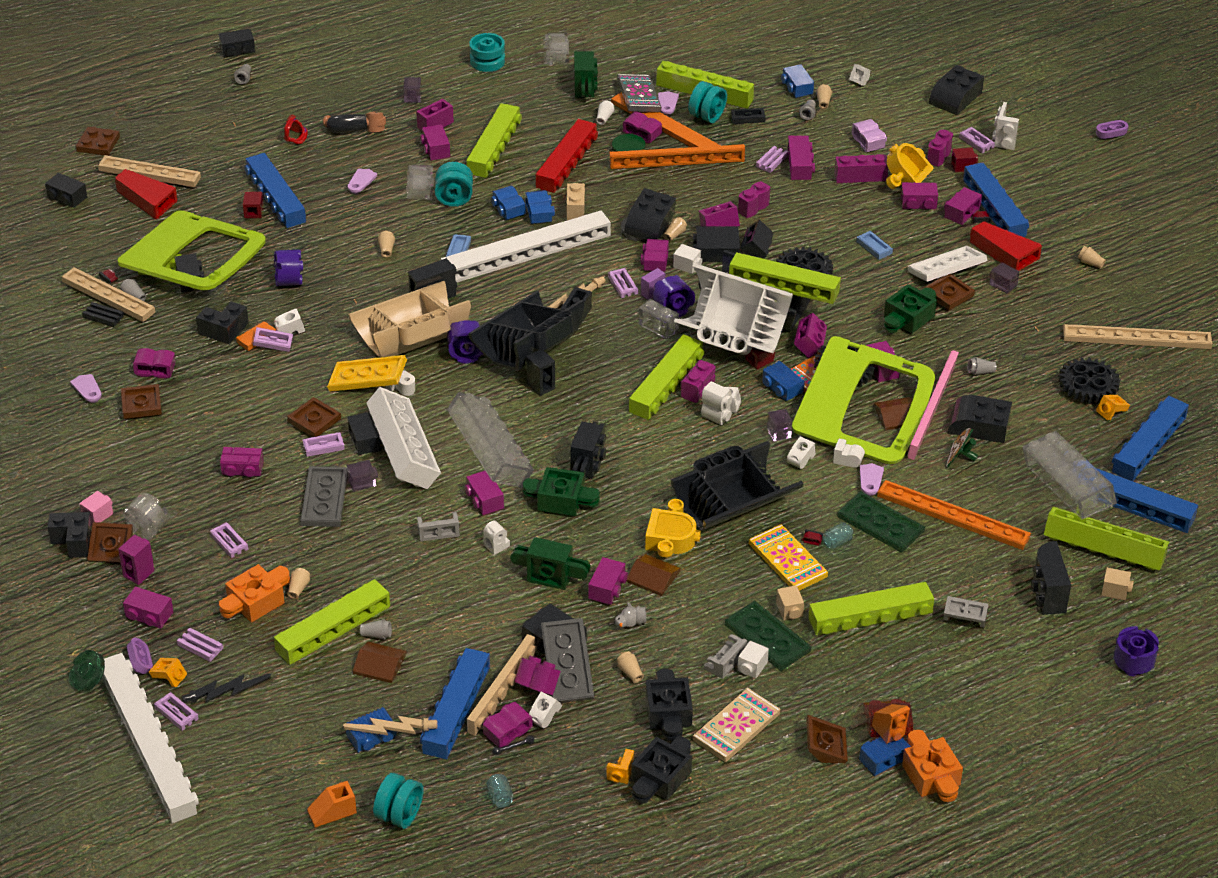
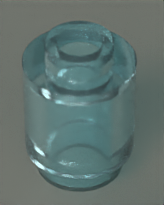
[823,522,853,548]
[486,774,513,808]

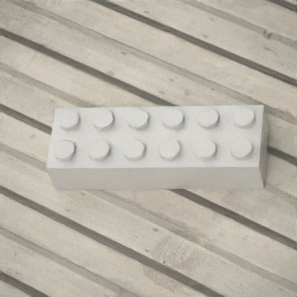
[367,387,441,489]

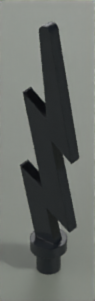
[181,673,271,704]

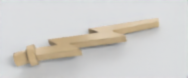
[549,276,606,308]
[343,716,438,735]

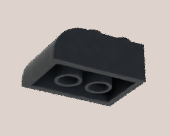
[929,65,984,115]
[624,188,676,240]
[948,395,1012,443]
[1031,541,1071,615]

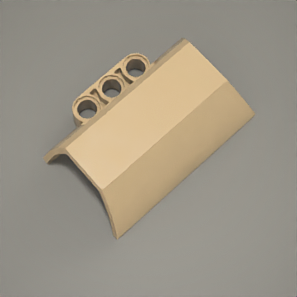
[349,281,471,358]

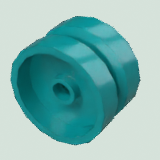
[469,33,505,72]
[688,81,727,123]
[435,162,473,206]
[373,772,424,829]

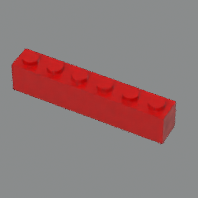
[536,119,598,193]

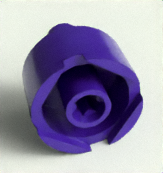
[274,249,303,286]
[653,275,695,318]
[447,320,483,363]
[1113,626,1159,676]

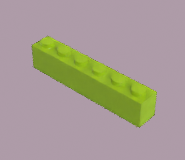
[656,61,754,109]
[466,103,522,178]
[729,252,841,304]
[629,334,704,420]
[1044,507,1169,570]
[274,579,390,665]
[808,582,934,636]

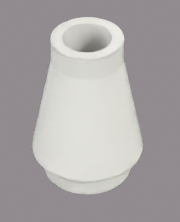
[596,101,614,125]

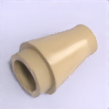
[816,84,832,109]
[663,217,687,242]
[378,231,395,258]
[1078,246,1106,269]
[287,568,310,599]
[617,651,644,683]

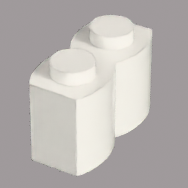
[701,382,732,425]

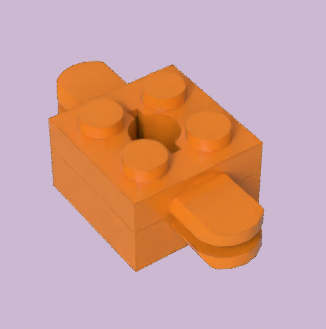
[219,564,290,623]
[902,730,963,802]

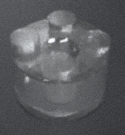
[543,32,569,66]
[406,165,434,200]
[122,493,170,540]

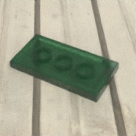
[837,491,925,553]
[724,600,812,671]

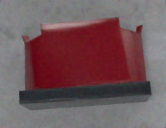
[972,211,991,223]
[99,269,118,285]
[802,529,824,546]

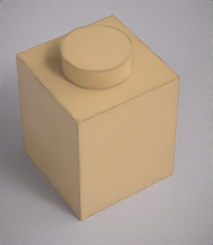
[1101,567,1134,600]
[776,585,804,620]

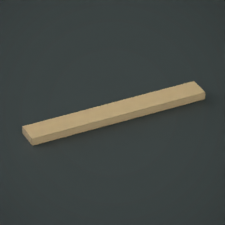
[1063,324,1212,349]

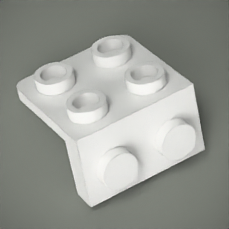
[992,102,1019,150]

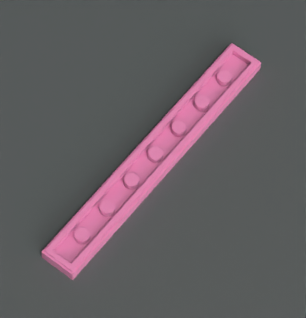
[907,350,959,460]

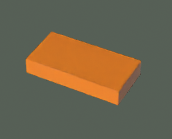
[236,321,276,351]

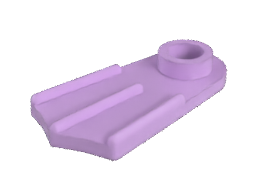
[658,91,679,115]
[348,169,377,194]
[70,374,102,403]
[860,463,884,496]

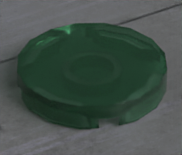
[69,650,105,692]

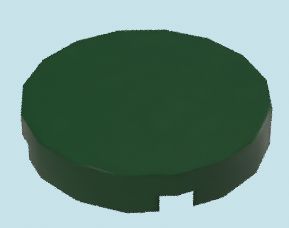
[612,134,645,152]

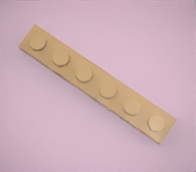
[98,155,201,187]
[62,267,155,322]
[467,634,537,736]

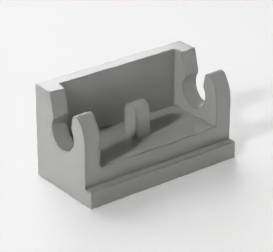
[417,512,460,542]
[943,596,988,628]
[704,634,747,679]

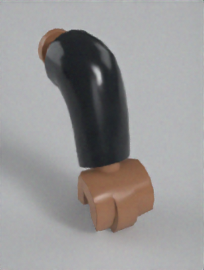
[323,111,386,134]

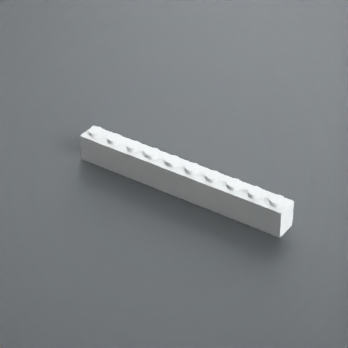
[441,211,611,282]
[98,653,199,823]

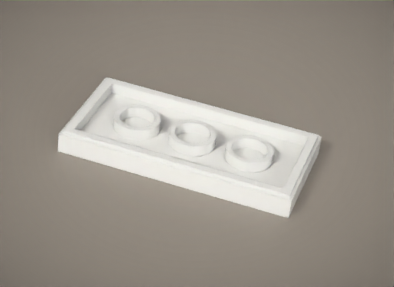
[908,246,987,282]

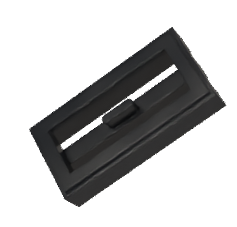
[731,108,766,124]
[82,302,124,327]

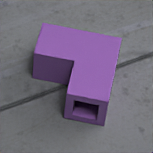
[641,268,665,300]

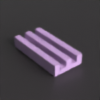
[959,127,995,153]
[756,146,788,173]
[608,268,638,298]
[253,327,293,352]
[303,432,345,457]
[210,522,248,558]
[177,628,223,662]
[154,692,199,731]

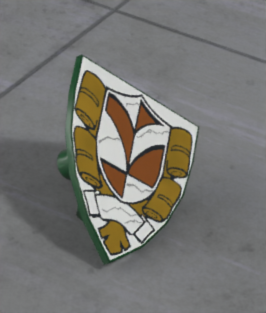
[946,428,978,468]

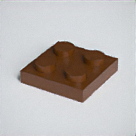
[76,127,120,156]
[924,274,975,310]
[121,384,162,419]
[287,397,341,437]

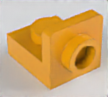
[1096,395,1130,420]
[149,658,187,687]
[606,749,634,784]

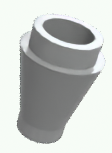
[234,64,251,84]
[799,100,816,120]
[120,279,147,301]
[967,357,996,375]
[360,619,392,639]

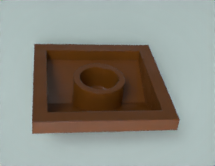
[873,397,913,430]
[87,522,133,563]
[626,554,681,596]
[353,642,407,683]
[806,715,848,763]

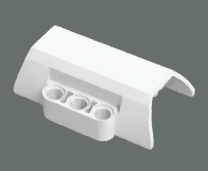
[674,263,793,355]

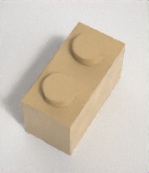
[567,183,585,221]

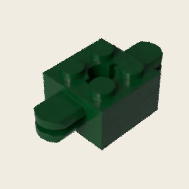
[574,51,598,97]
[884,284,937,334]
[523,467,600,516]
[510,537,591,590]

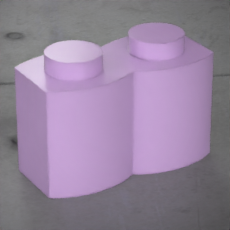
[852,119,887,152]

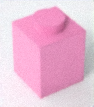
[80,491,113,524]

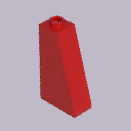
[115,169,178,219]
[970,222,1042,273]

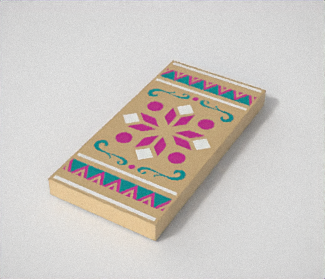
[693,688,781,763]

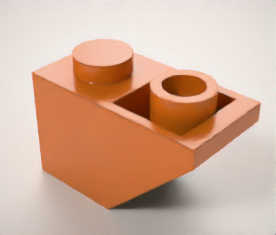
[872,704,910,744]
[307,781,357,827]

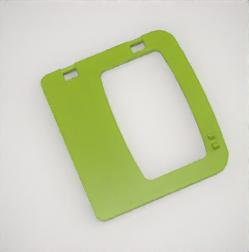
[118,210,265,290]
[792,336,935,464]

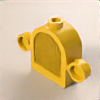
[886,143,934,189]
[645,499,701,557]

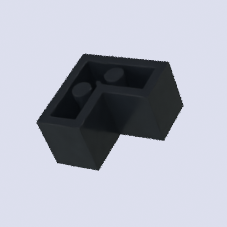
[196,301,249,345]
[48,512,92,558]

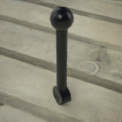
[492,735,534,755]

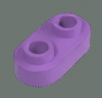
[1096,120,1128,139]
[127,638,153,674]

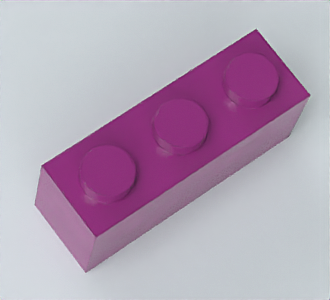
[787,136,815,180]
[834,154,888,183]

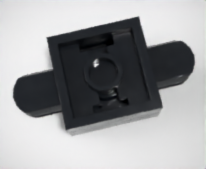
[570,421,606,479]
[645,668,693,741]
[631,737,692,803]

